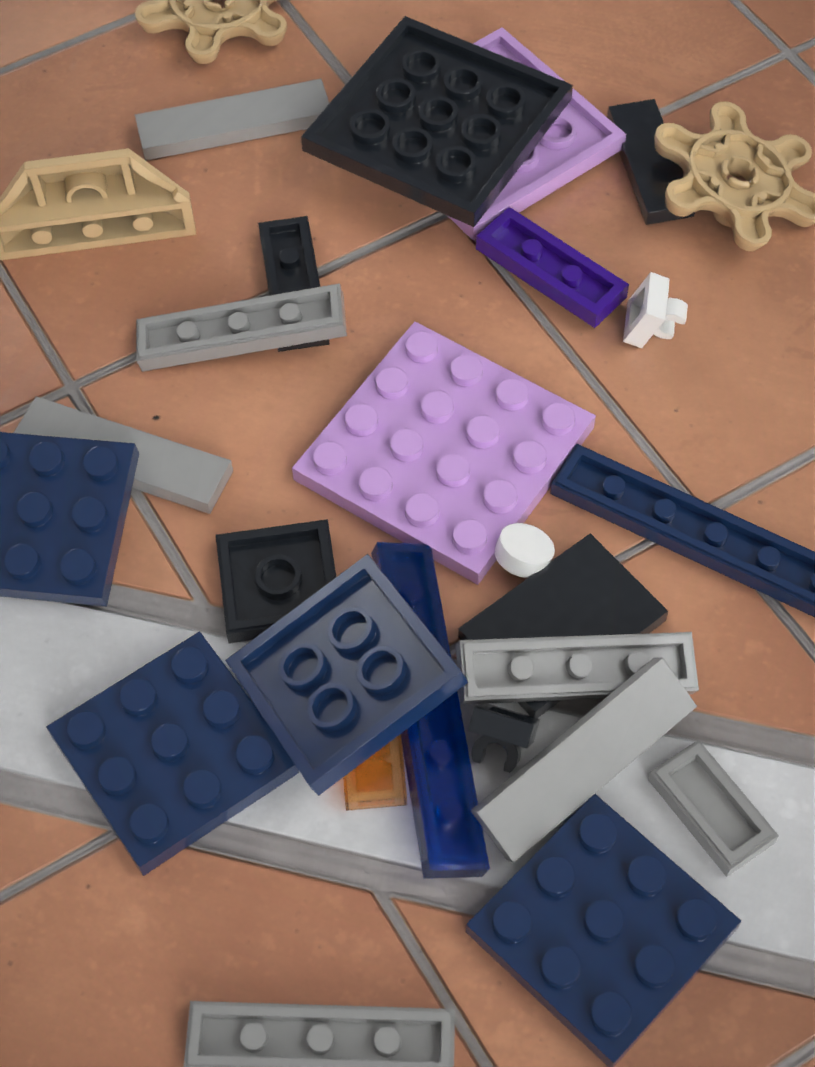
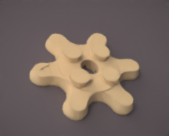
[135,0,287,64]
[654,101,815,251]

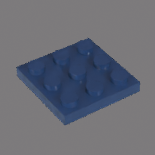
[0,432,139,607]
[225,554,469,796]
[46,631,299,876]
[466,794,742,1067]

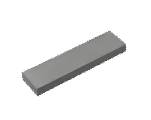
[135,79,329,161]
[136,283,347,372]
[14,396,233,514]
[455,632,699,705]
[470,658,697,863]
[184,1001,455,1067]

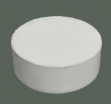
[494,523,555,578]

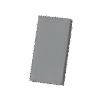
[648,739,779,877]

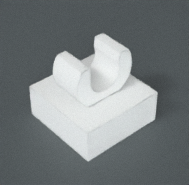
[623,272,688,348]

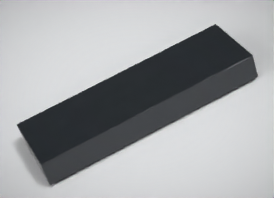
[607,99,695,225]
[258,216,330,352]

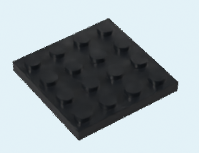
[301,16,573,227]

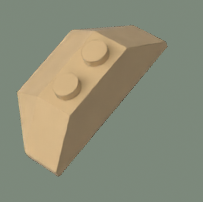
[0,148,196,260]

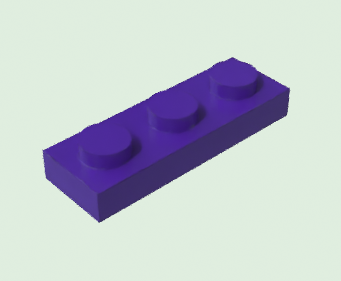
[476,207,629,328]

